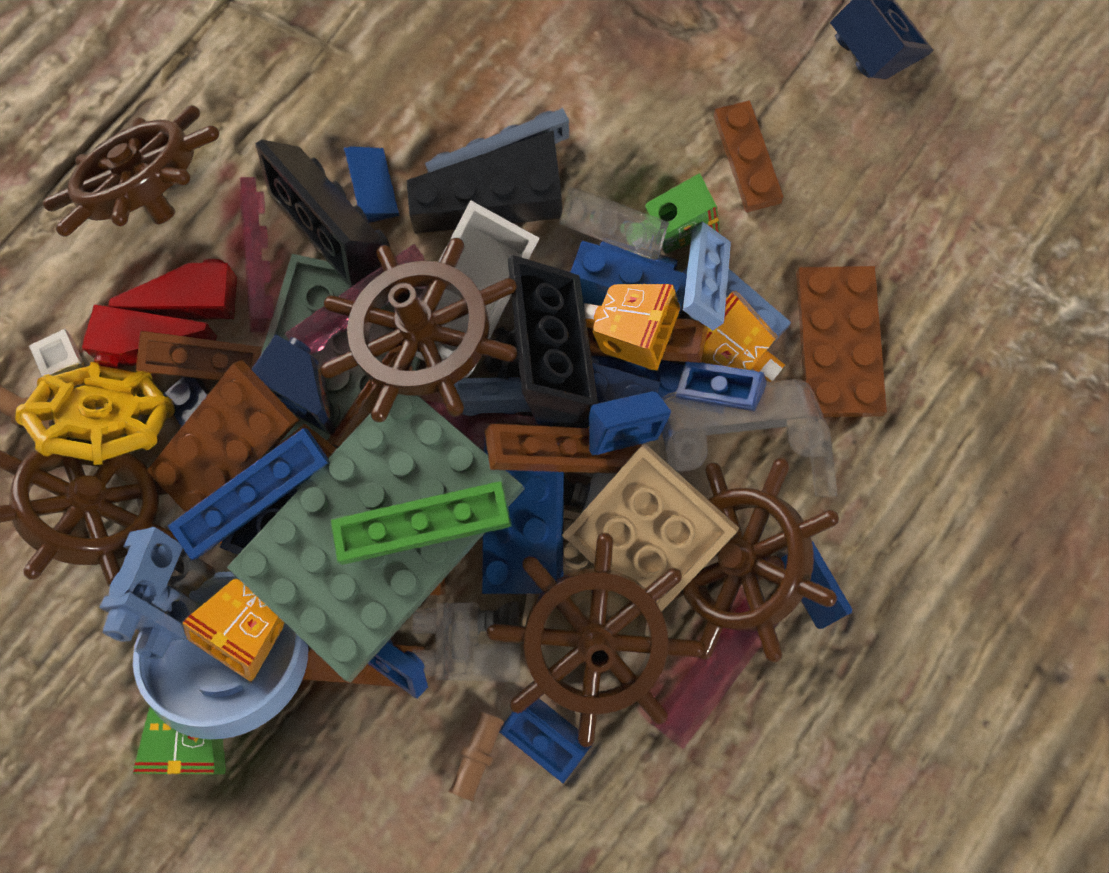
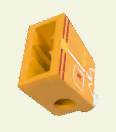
[584,284,680,371]
[701,290,785,383]
[182,579,285,682]

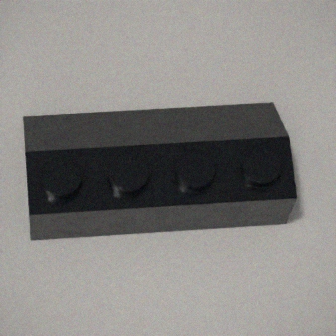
[255,140,390,290]
[508,254,598,428]

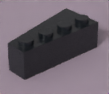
[406,130,562,234]

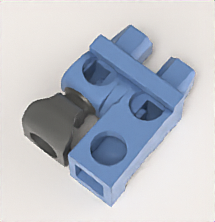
[99,527,215,659]

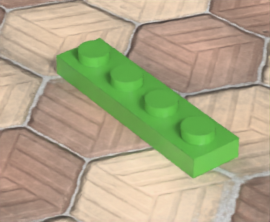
[331,481,512,565]

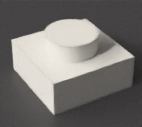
[29,329,84,376]

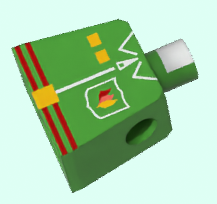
[630,173,720,253]
[133,707,226,774]

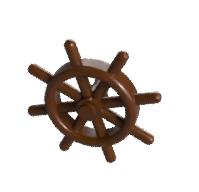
[43,105,219,237]
[320,238,518,423]
[0,420,178,587]
[672,458,839,663]
[486,533,704,747]

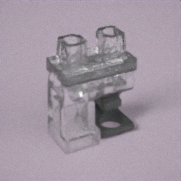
[413,601,520,682]

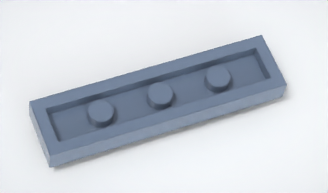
[425,108,569,173]

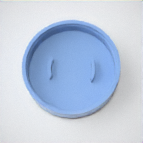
[133,571,308,739]

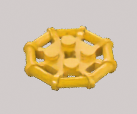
[15,362,175,465]

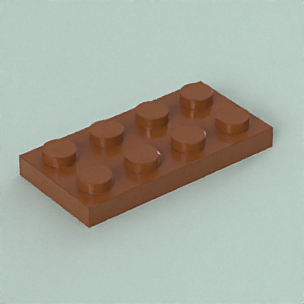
[796,266,887,418]
[147,360,299,513]

